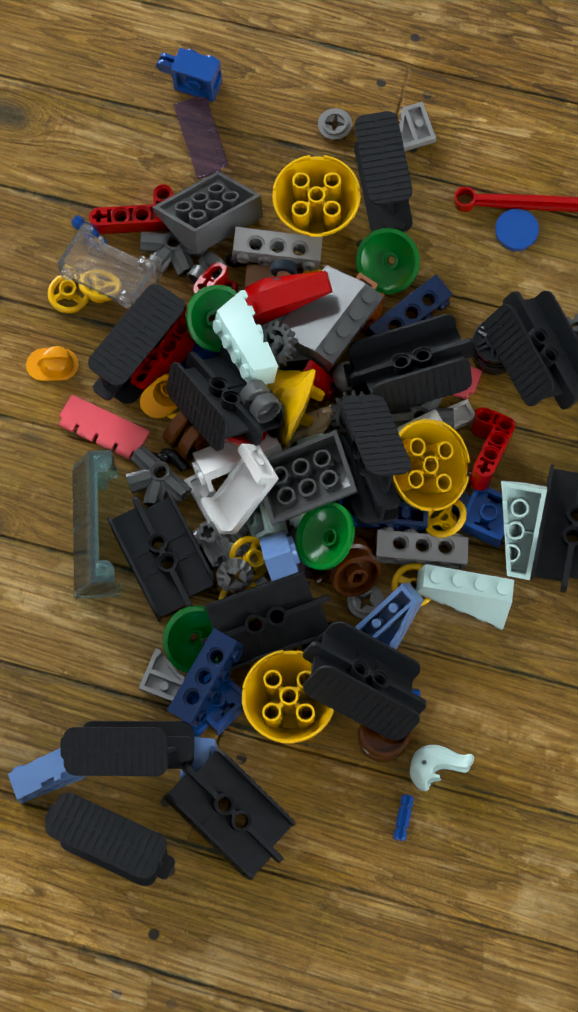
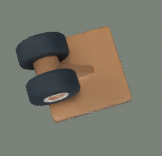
[245,259,297,287]

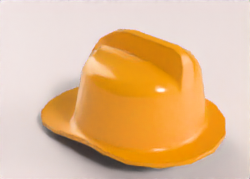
[26,346,79,381]
[140,374,178,419]

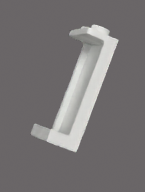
[192,433,282,492]
[201,444,279,534]

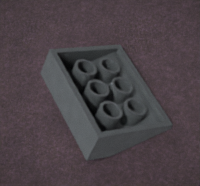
[153,171,263,254]
[279,265,384,372]
[263,430,358,526]

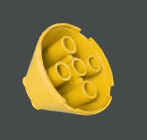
[272,155,361,237]
[392,419,470,511]
[242,650,334,743]

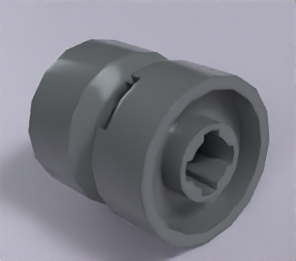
[187,251,228,285]
[239,380,281,423]

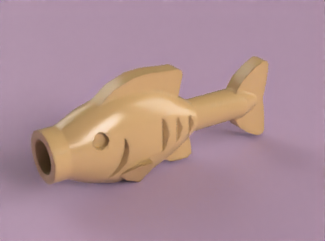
[276,404,334,451]

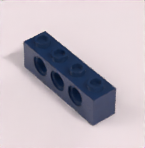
[366,274,453,337]
[334,497,428,533]
[167,628,244,727]

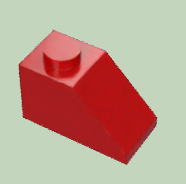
[303,360,336,406]

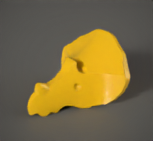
[266,369,325,448]

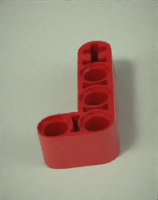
[89,184,173,234]
[469,407,516,491]

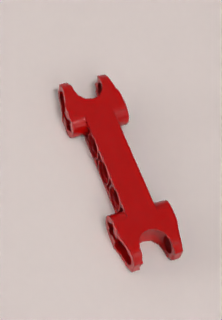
[131,262,238,393]

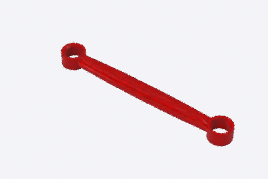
[454,187,578,212]

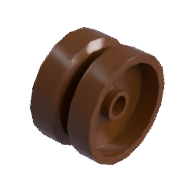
[162,411,209,461]
[326,537,381,597]
[358,724,411,762]

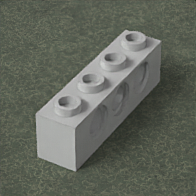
[231,227,323,271]
[374,527,469,570]

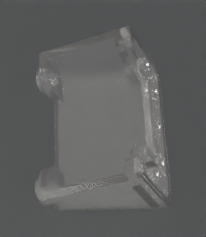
[58,223,162,308]

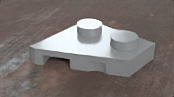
[399,101,436,151]
[139,648,185,702]

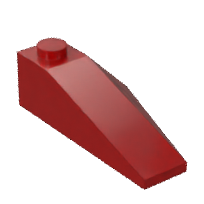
[244,271,333,326]

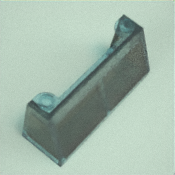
[72,450,121,599]

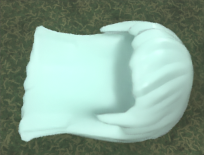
[410,745,474,791]

